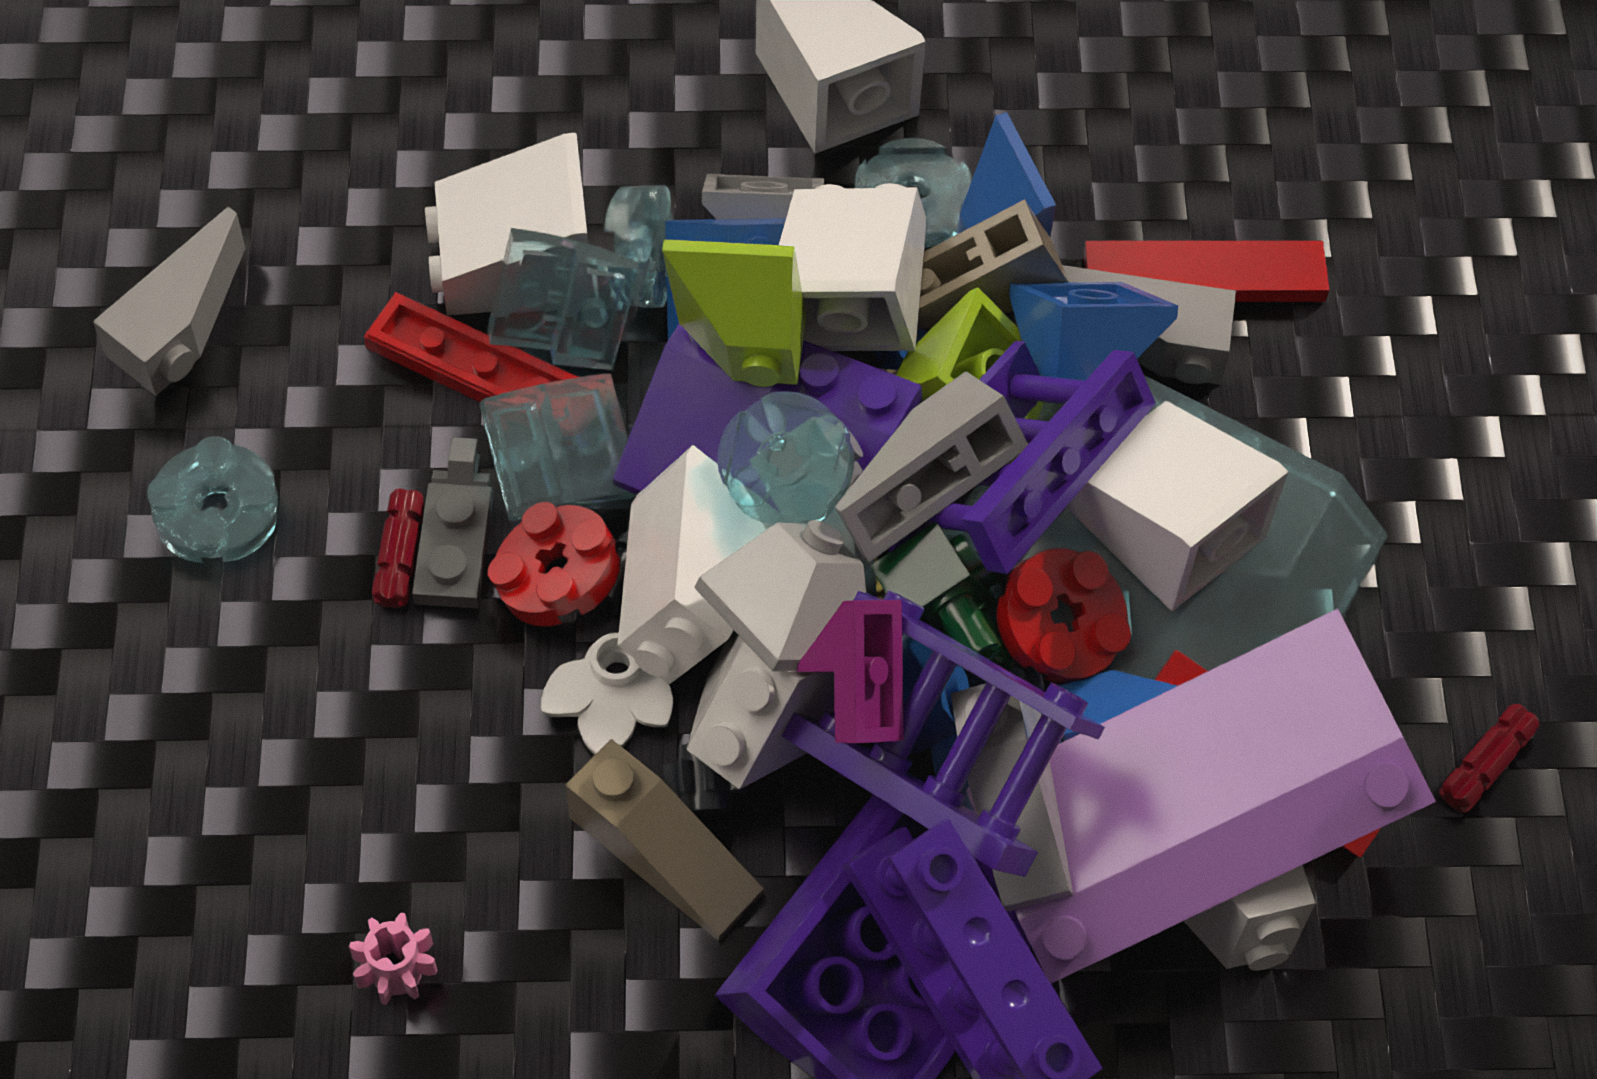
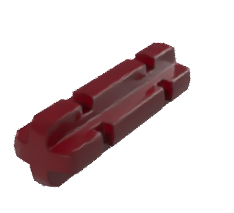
[372,488,425,609]
[1439,704,1539,813]

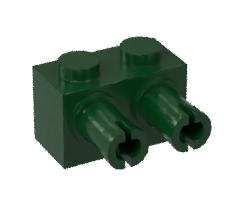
[870,522,1018,682]

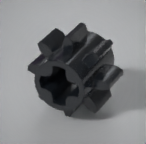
[663,744,748,815]

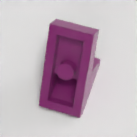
[796,600,904,743]

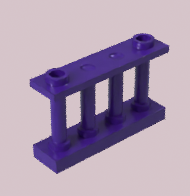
[888,341,1156,574]
[782,590,1105,877]
[842,819,1102,1079]

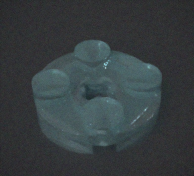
[855,138,972,248]
[603,185,673,308]
[718,392,854,526]
[147,436,279,563]

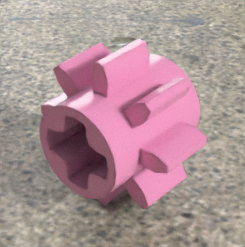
[349,913,437,1005]

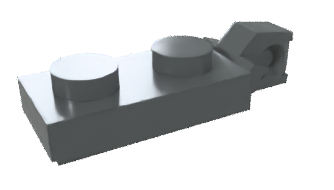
[412,437,493,609]

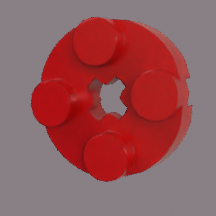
[488,502,620,627]
[996,548,1131,684]

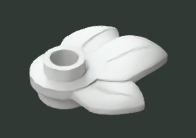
[541,633,673,754]

